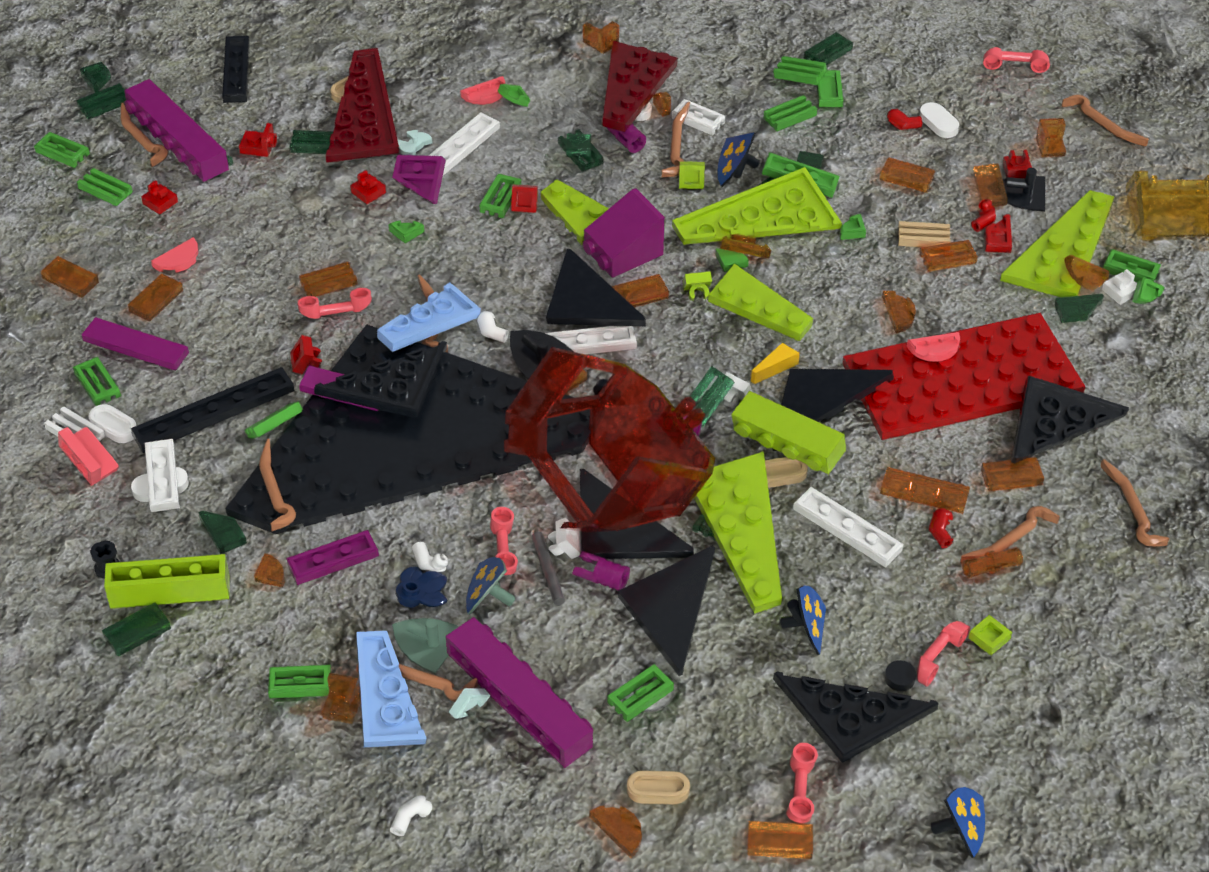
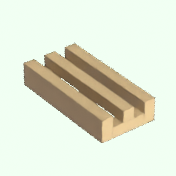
[898,221,950,249]

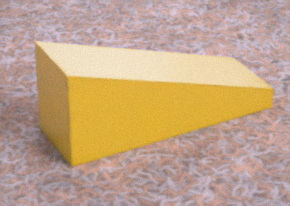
[751,343,800,384]

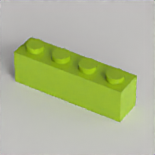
[731,391,846,475]
[104,554,230,609]

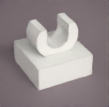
[1102,269,1137,305]
[721,372,752,409]
[548,518,581,559]

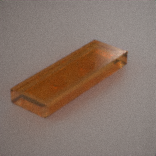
[880,467,970,514]

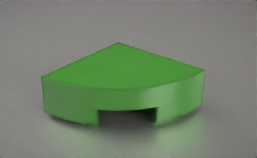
[498,84,530,107]
[840,214,866,240]
[388,220,425,244]
[715,248,749,272]
[1132,277,1165,304]

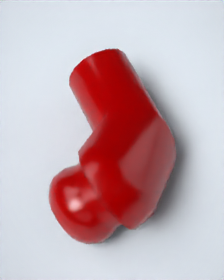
[887,109,922,130]
[971,199,996,232]
[929,508,953,549]

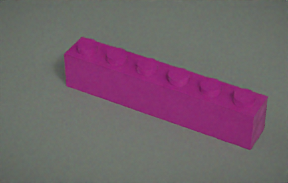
[124,79,229,182]
[446,617,593,768]

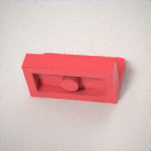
[58,427,119,486]

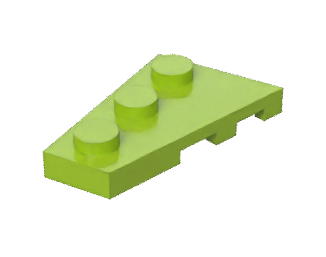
[541,179,609,245]

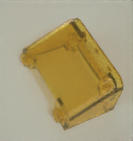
[1126,171,1209,240]

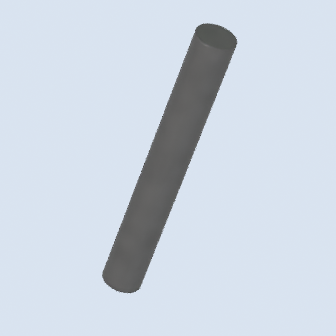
[532,532,565,606]

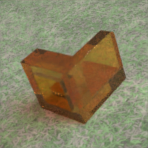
[583,21,619,54]
[1036,118,1066,157]
[322,673,360,724]

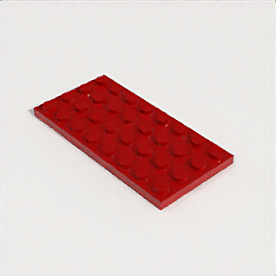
[842,313,1085,440]

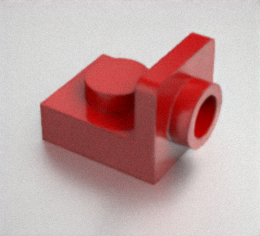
[239,123,277,157]

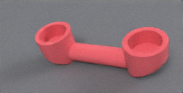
[983,47,1050,73]
[298,288,372,319]
[490,507,518,575]
[917,621,970,687]
[786,743,818,823]

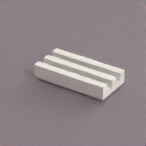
[672,99,725,136]
[44,406,105,441]

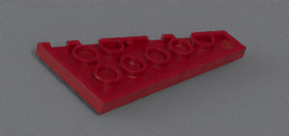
[602,41,678,132]
[326,48,399,163]

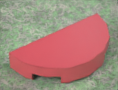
[460,76,506,105]
[151,237,199,273]
[907,332,960,361]

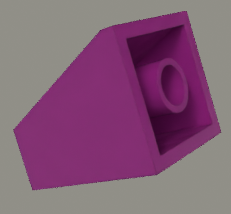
[583,188,665,278]

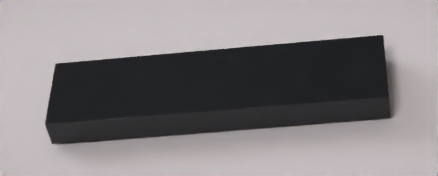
[222,36,250,103]

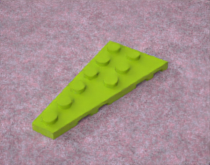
[1000,190,1114,302]
[686,451,782,614]

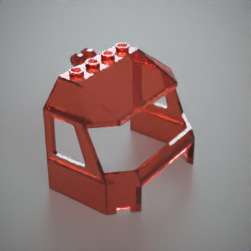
[504,347,716,533]

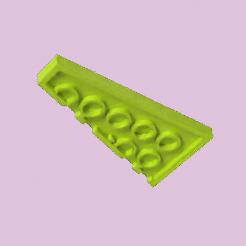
[672,167,842,245]

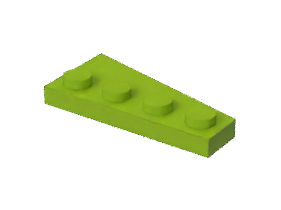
[708,264,813,341]

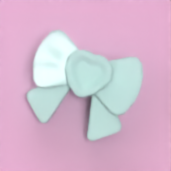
[398,130,433,155]

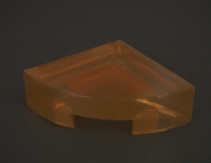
[653,92,671,117]
[254,553,285,588]

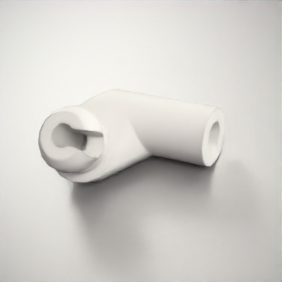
[477,311,509,343]
[412,542,448,573]
[390,796,433,836]

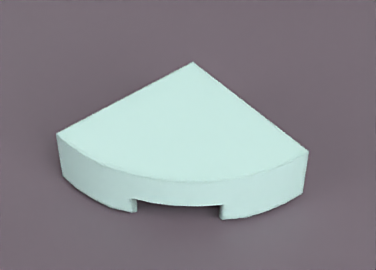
[449,688,490,719]

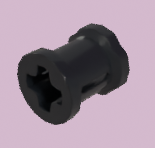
[90,540,120,579]

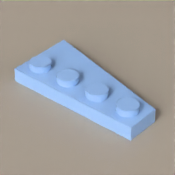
[377,282,481,352]
[356,631,426,748]

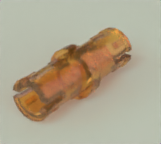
[962,547,1023,578]

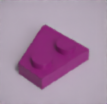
[392,155,446,204]

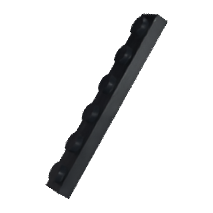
[130,367,295,453]

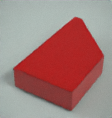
[984,214,1012,253]

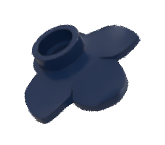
[395,566,448,607]

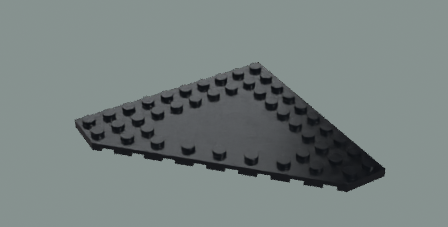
[225,324,606,534]

